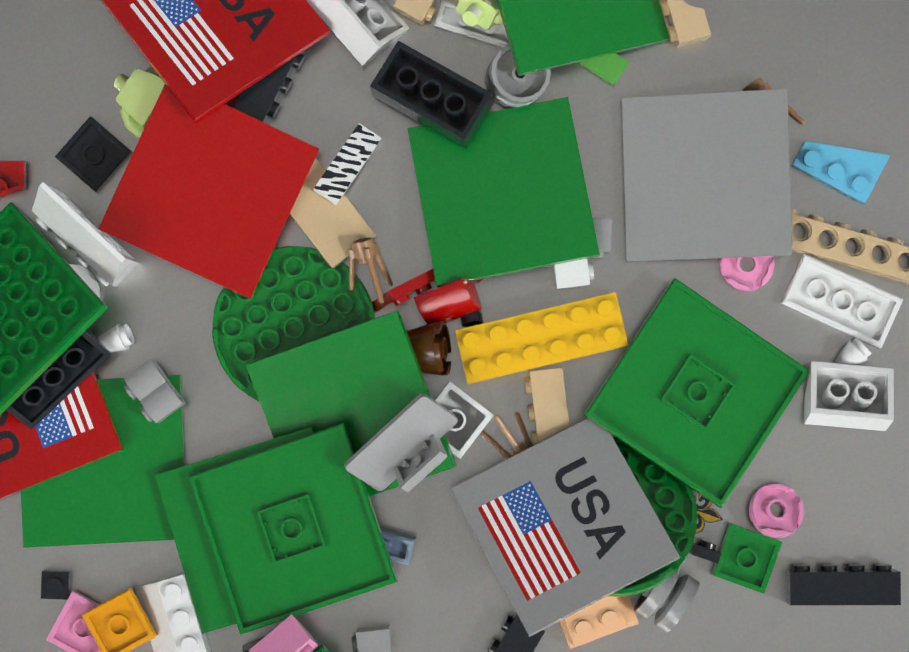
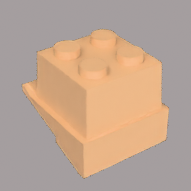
[559,596,639,649]

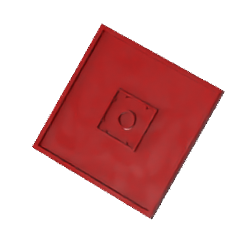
[98,84,319,299]

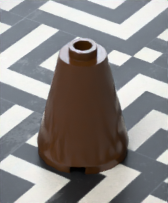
[406,320,451,376]

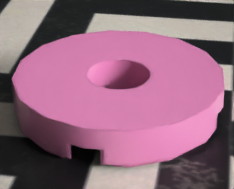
[719,256,775,291]
[749,483,805,538]

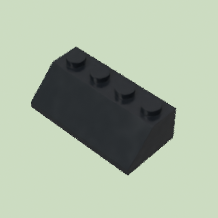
[6,328,111,430]

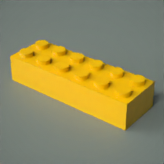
[455,292,629,384]

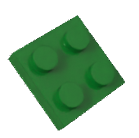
[711,523,782,594]

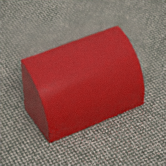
[414,278,482,324]

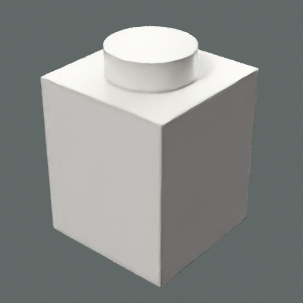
[553,259,594,290]

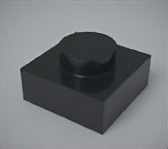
[689,540,722,564]
[41,570,71,600]

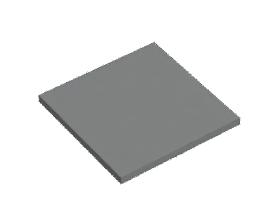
[622,89,793,262]

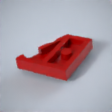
[372,269,435,313]

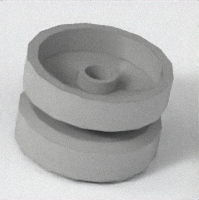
[485,44,551,108]
[634,569,700,633]

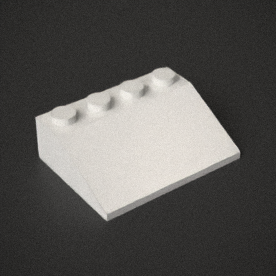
[32,182,139,287]

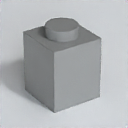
[352,625,393,652]

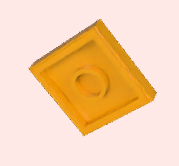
[81,587,158,652]

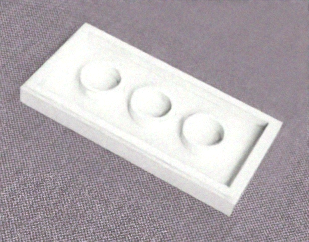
[780,254,903,349]

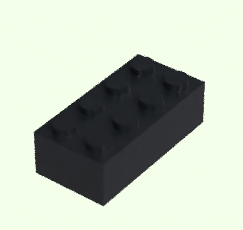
[370,41,494,148]

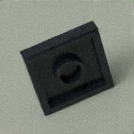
[55,116,133,193]

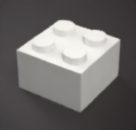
[435,382,494,459]

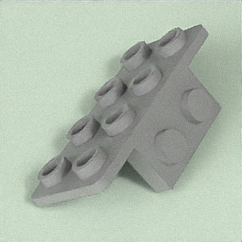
[344,393,458,492]

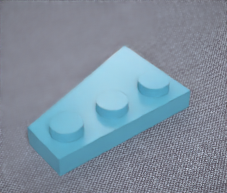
[791,141,890,204]

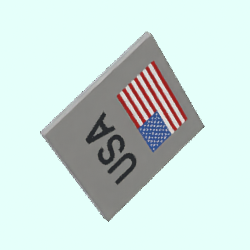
[451,418,680,637]

